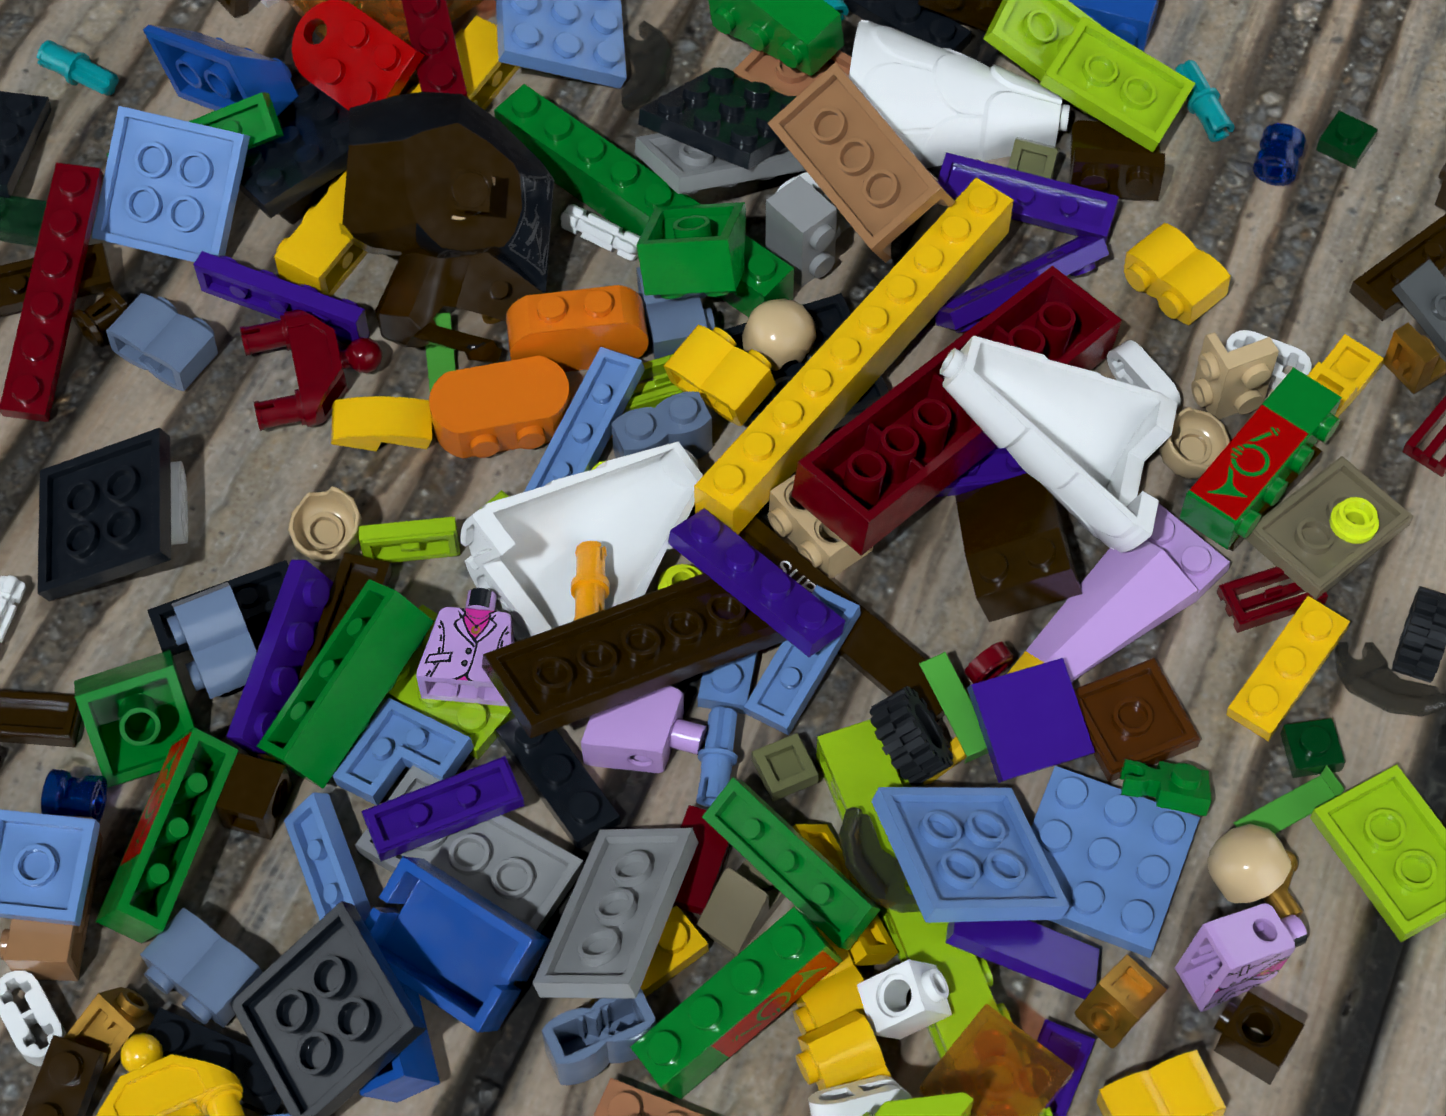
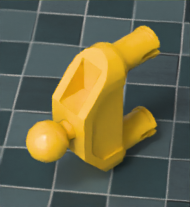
[96,1033,245,1116]

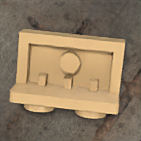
[1191,332,1279,420]

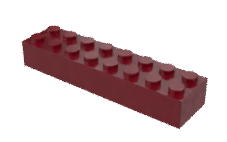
[791,266,1122,556]

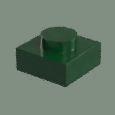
[1316,111,1378,169]
[1280,718,1345,778]

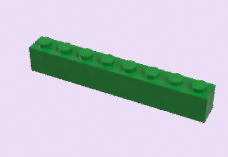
[494,84,794,318]

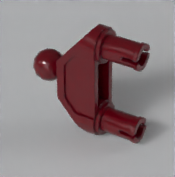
[240,309,382,431]

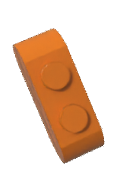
[506,285,649,372]
[429,355,571,459]

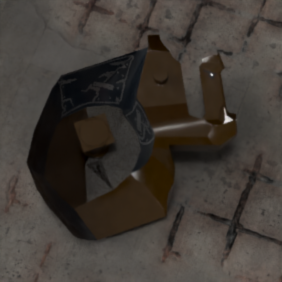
[339,92,554,363]

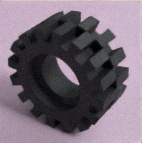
[1392,586,1446,683]
[869,686,953,786]

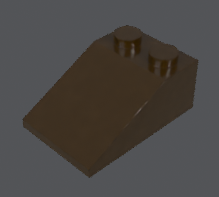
[955,473,1082,622]

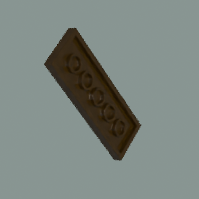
[482,573,786,739]

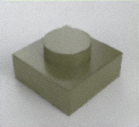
[1008,137,1060,179]
[752,733,819,802]

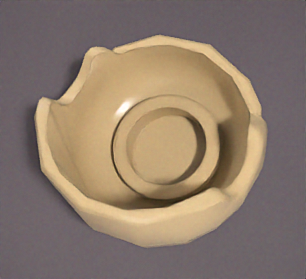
[742,298,817,371]
[1159,407,1230,479]
[288,486,363,562]
[1207,824,1291,903]

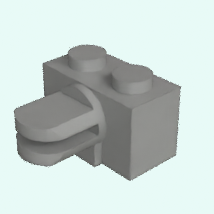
[766,176,851,288]

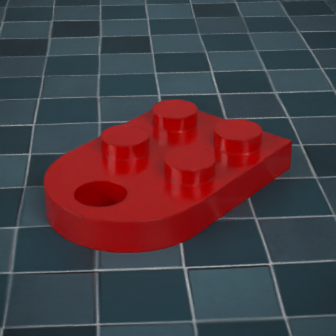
[292,0,425,110]

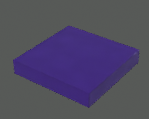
[967,658,1095,783]

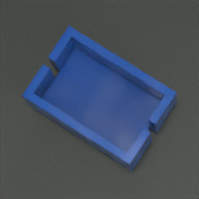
[364,856,550,1033]

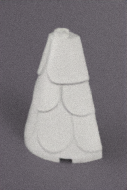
[849,20,1070,168]
[940,336,1178,553]
[460,441,703,641]

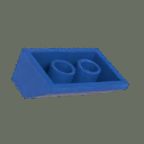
[143,25,298,116]

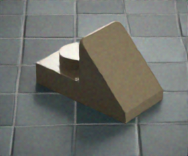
[696,859,785,956]

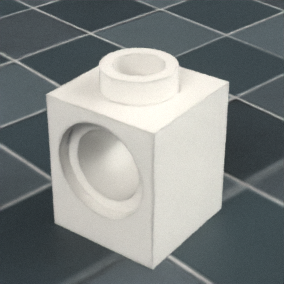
[857,959,952,1039]

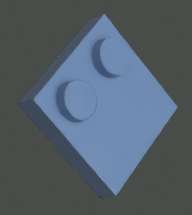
[0,809,100,926]

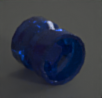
[1253,123,1306,186]
[41,769,108,823]

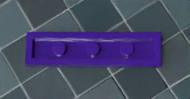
[937,152,1119,243]
[933,235,1110,332]
[193,251,370,345]
[668,508,845,657]
[226,560,333,757]

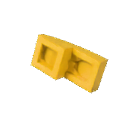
[1307,334,1384,417]
[331,396,432,452]

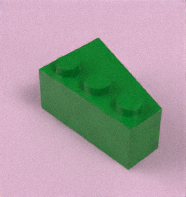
[708,0,844,76]

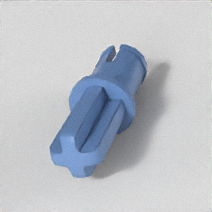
[696,706,738,807]

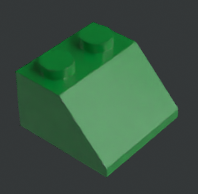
[637,202,746,299]
[74,650,196,788]

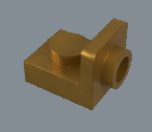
[1383,322,1446,394]
[1075,954,1167,1048]
[64,987,155,1076]

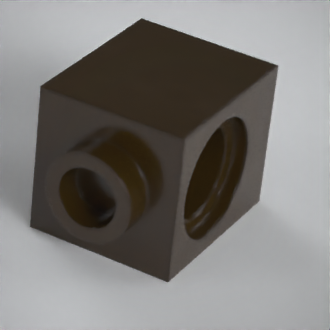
[215,753,293,840]
[1213,991,1305,1085]

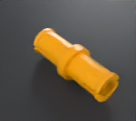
[571,541,610,621]

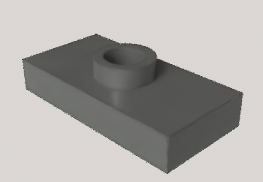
[1392,259,1446,357]

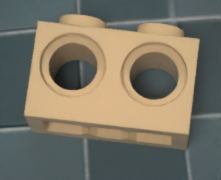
[768,475,873,579]

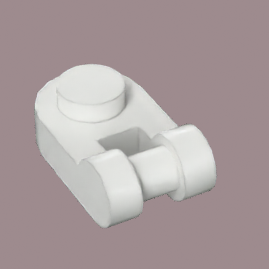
[808,1075,912,1116]

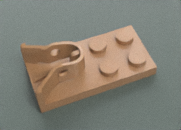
[767,62,955,263]

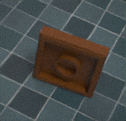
[1074,658,1200,782]

